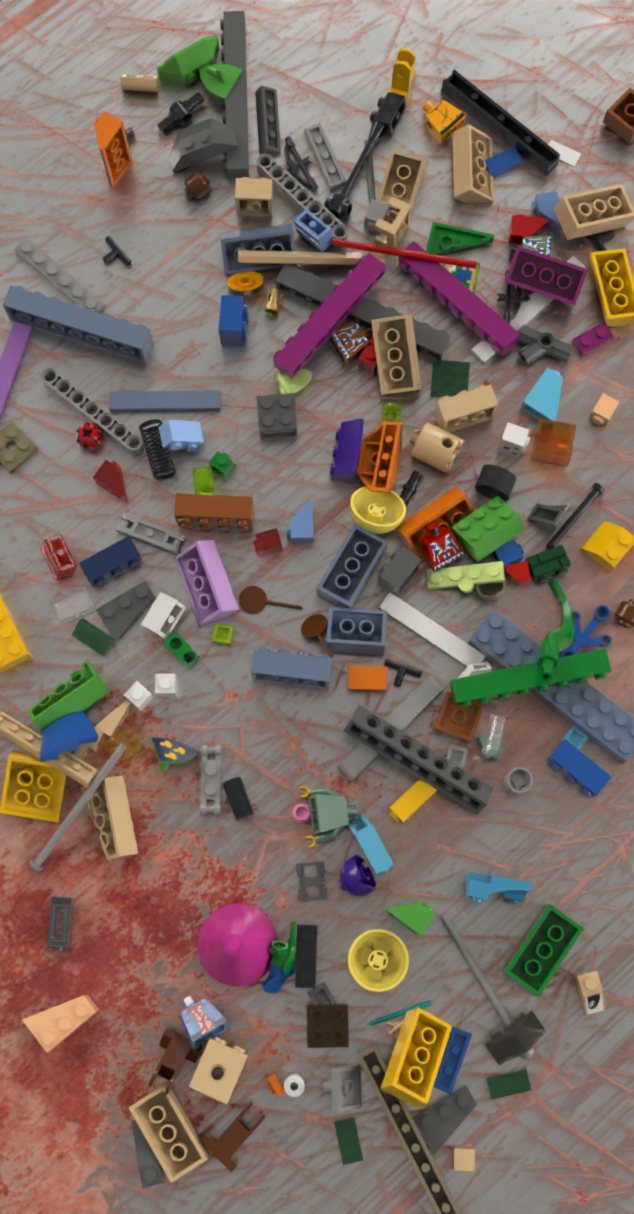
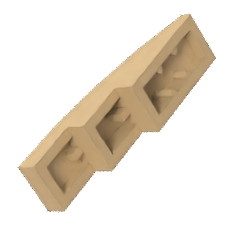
[73,701,133,761]

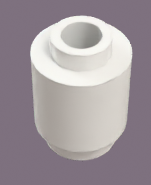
[284,1073,305,1097]

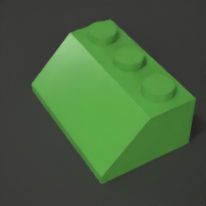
[385,902,435,936]

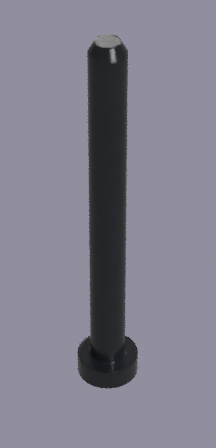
[546,483,605,549]

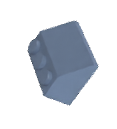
[326,607,387,656]

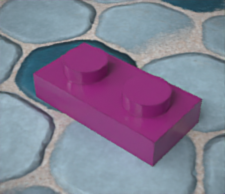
[572,322,614,356]

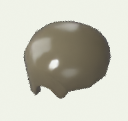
[475,582,505,601]

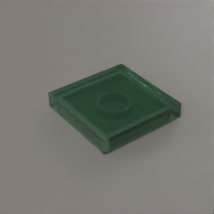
[430,359,470,397]

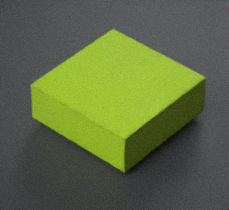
[212,623,234,646]

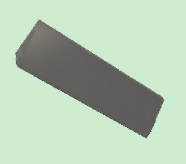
[255,85,281,154]

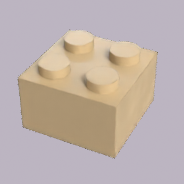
[235,177,273,217]

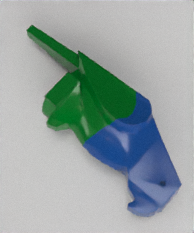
[261,921,296,993]

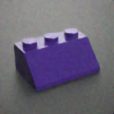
[330,418,364,484]

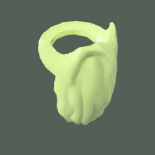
[273,369,312,394]

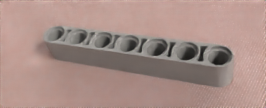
[257,153,348,247]
[41,368,144,456]
[337,674,446,781]

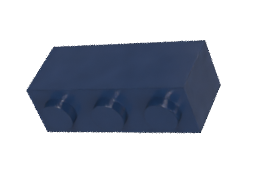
[79,536,142,587]

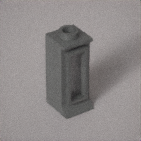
[47,897,75,951]

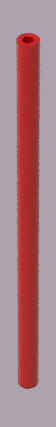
[332,238,477,269]

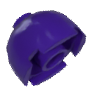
[339,855,376,896]

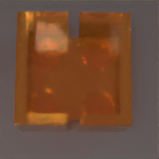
[530,418,576,467]

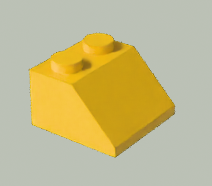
[581,521,634,573]

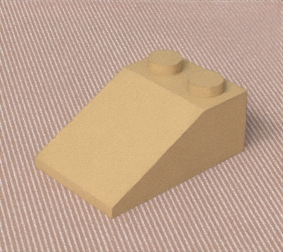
[377,149,428,211]

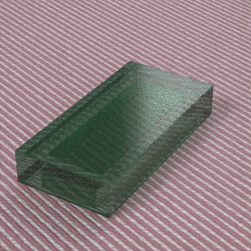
[72,618,114,655]
[486,1069,531,1100]
[334,1117,363,1165]

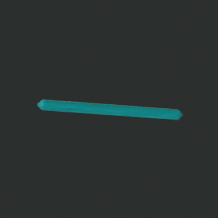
[368,1000,433,1026]

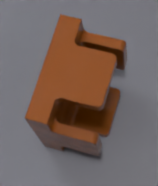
[434,691,484,743]

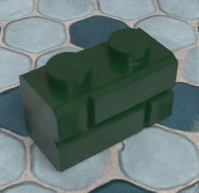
[525,545,571,583]

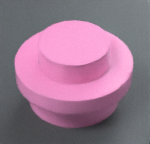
[292,803,311,823]

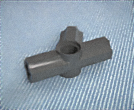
[518,325,574,365]

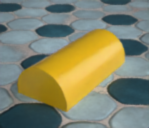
[589,248,634,327]

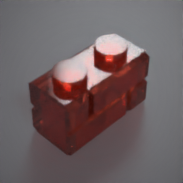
[41,535,76,581]

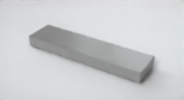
[304,123,346,191]

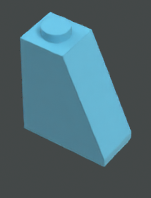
[521,367,563,428]
[347,814,394,875]

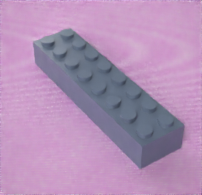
[2,285,154,363]

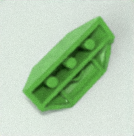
[157,35,219,86]

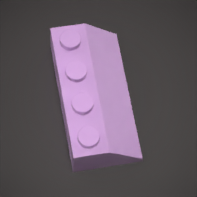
[174,540,239,626]

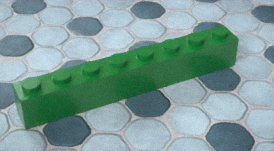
[449,648,612,708]

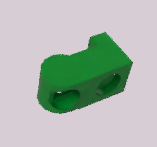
[163,631,199,668]

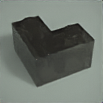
[485,1011,546,1066]

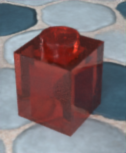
[253,528,283,557]

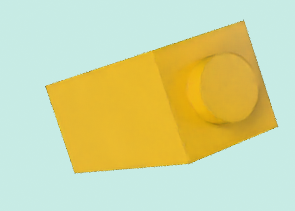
[389,779,437,823]

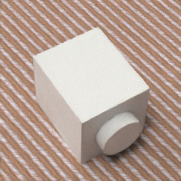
[155,674,177,697]
[124,681,154,711]

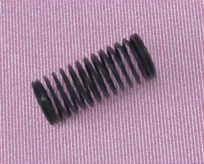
[139,419,177,480]

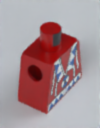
[421,523,465,572]

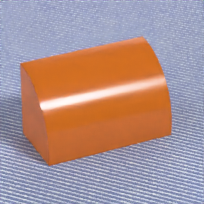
[348,666,387,690]

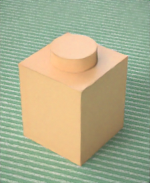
[589,393,619,426]

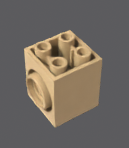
[189,1037,248,1106]

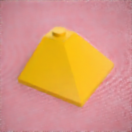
[0,750,67,823]

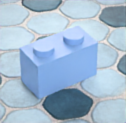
[159,420,204,451]

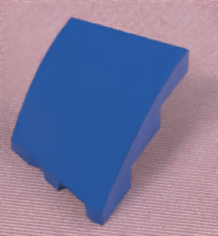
[39,711,98,762]

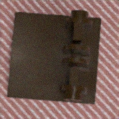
[307,1004,349,1048]

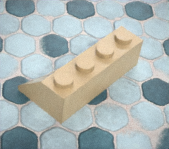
[81,776,138,861]

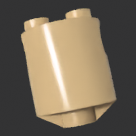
[409,422,465,474]

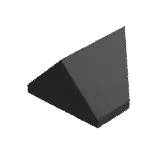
[527,503,571,534]

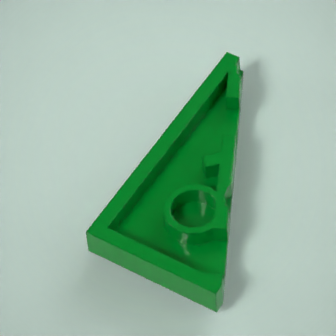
[426,222,494,255]

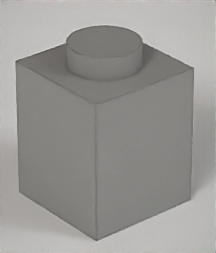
[364,199,389,231]

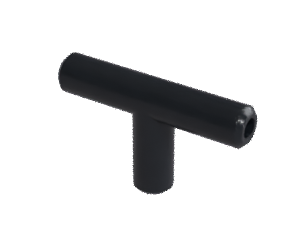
[591,230,615,251]
[102,236,132,265]
[384,658,422,687]

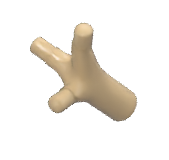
[386,1019,404,1038]

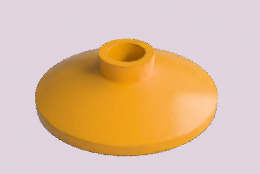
[227,271,263,293]

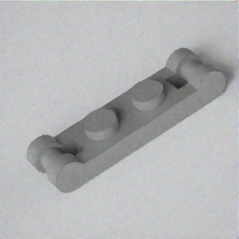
[116,513,186,555]
[200,745,222,816]

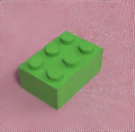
[452,495,524,562]

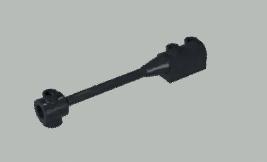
[324,92,407,220]

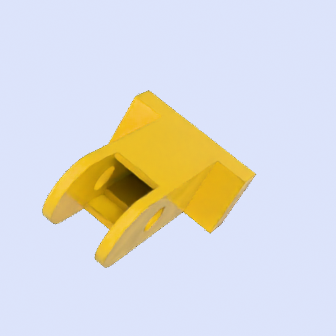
[390,48,416,101]

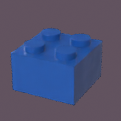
[218,295,249,346]

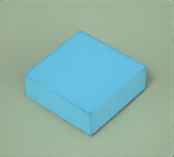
[561,725,589,750]

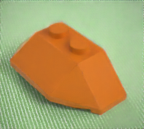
[356,421,402,493]

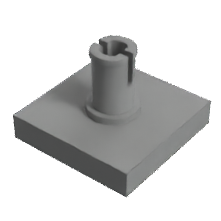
[322,1065,362,1113]

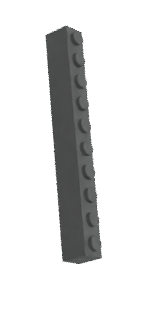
[220,11,249,179]
[276,264,451,362]

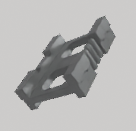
[296,861,327,902]

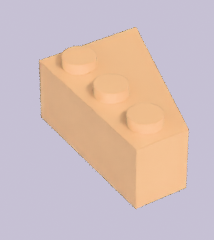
[22,995,100,1053]

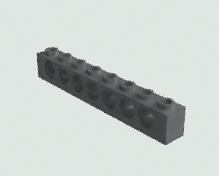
[343,705,493,815]

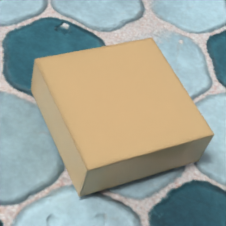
[453,1147,475,1171]

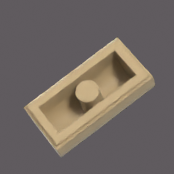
[121,74,158,92]

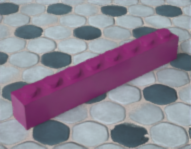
[398,241,520,356]
[273,253,386,379]

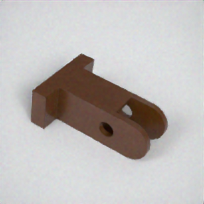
[148,1028,203,1095]
[201,1102,266,1172]

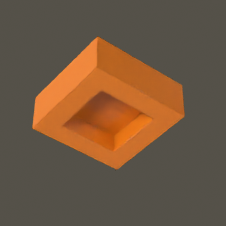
[266,1072,285,1097]

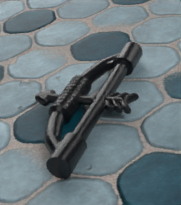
[284,136,318,191]
[497,269,531,324]

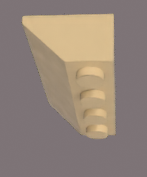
[452,124,494,204]
[371,314,422,395]
[129,1082,210,1183]

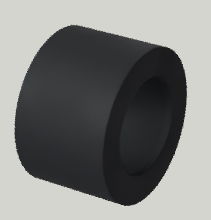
[475,464,517,501]

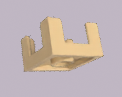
[374,196,411,248]

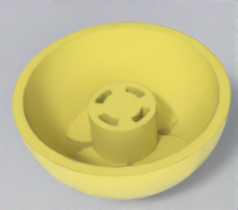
[350,486,406,534]
[348,929,409,992]

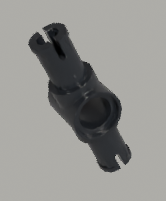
[157,92,205,134]

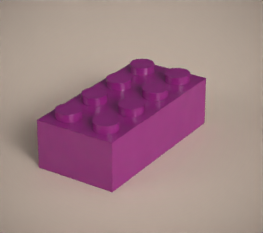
[505,246,588,305]

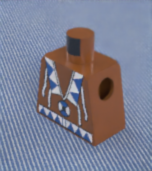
[328,322,373,367]

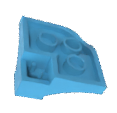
[464,872,533,905]

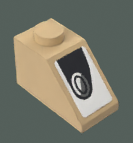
[573,970,605,1016]

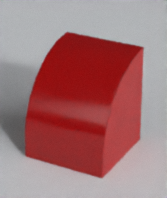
[504,562,531,585]

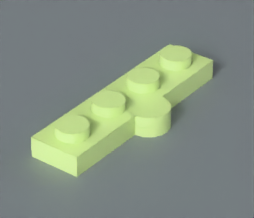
[427,561,505,593]

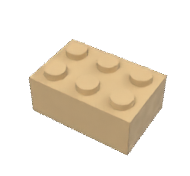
[435,384,498,432]

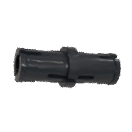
[400,470,424,508]

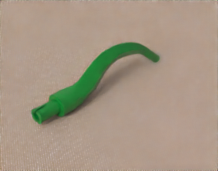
[538,577,575,682]

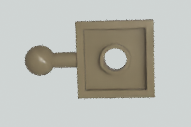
[0,421,38,472]

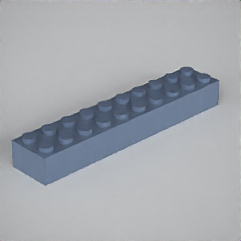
[468,609,634,764]

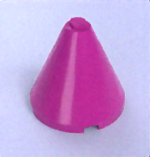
[197,904,278,986]

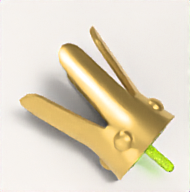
[264,288,285,317]

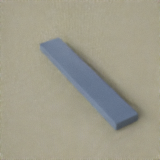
[109,390,220,411]

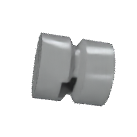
[504,767,533,796]

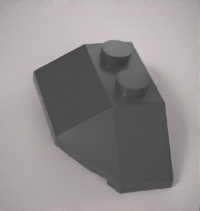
[169,118,239,172]

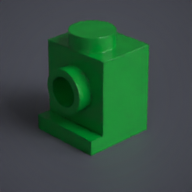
[209,451,236,480]

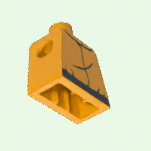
[422,100,466,145]

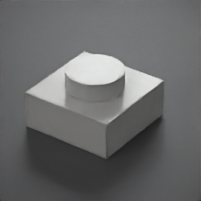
[446,745,468,769]

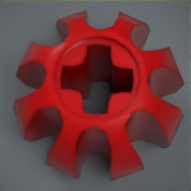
[75,422,103,450]

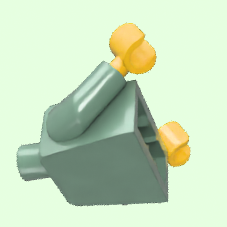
[299,786,357,848]

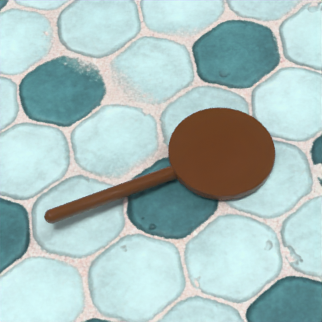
[239,586,303,614]
[301,614,333,658]

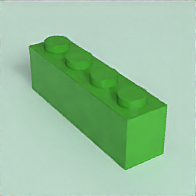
[28,659,110,733]

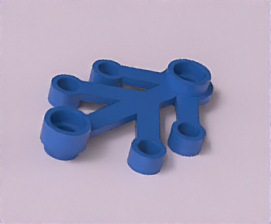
[558,605,612,658]

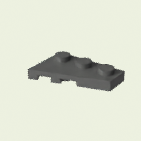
[96,580,156,643]
[413,1085,477,1155]

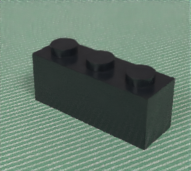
[295,924,317,988]

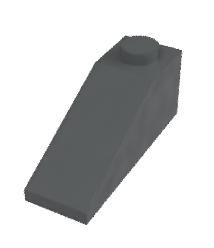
[132,1120,166,1188]

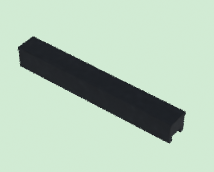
[441,69,560,176]

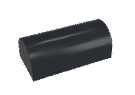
[222,777,255,821]

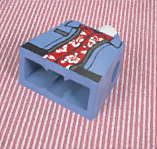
[180,996,227,1050]

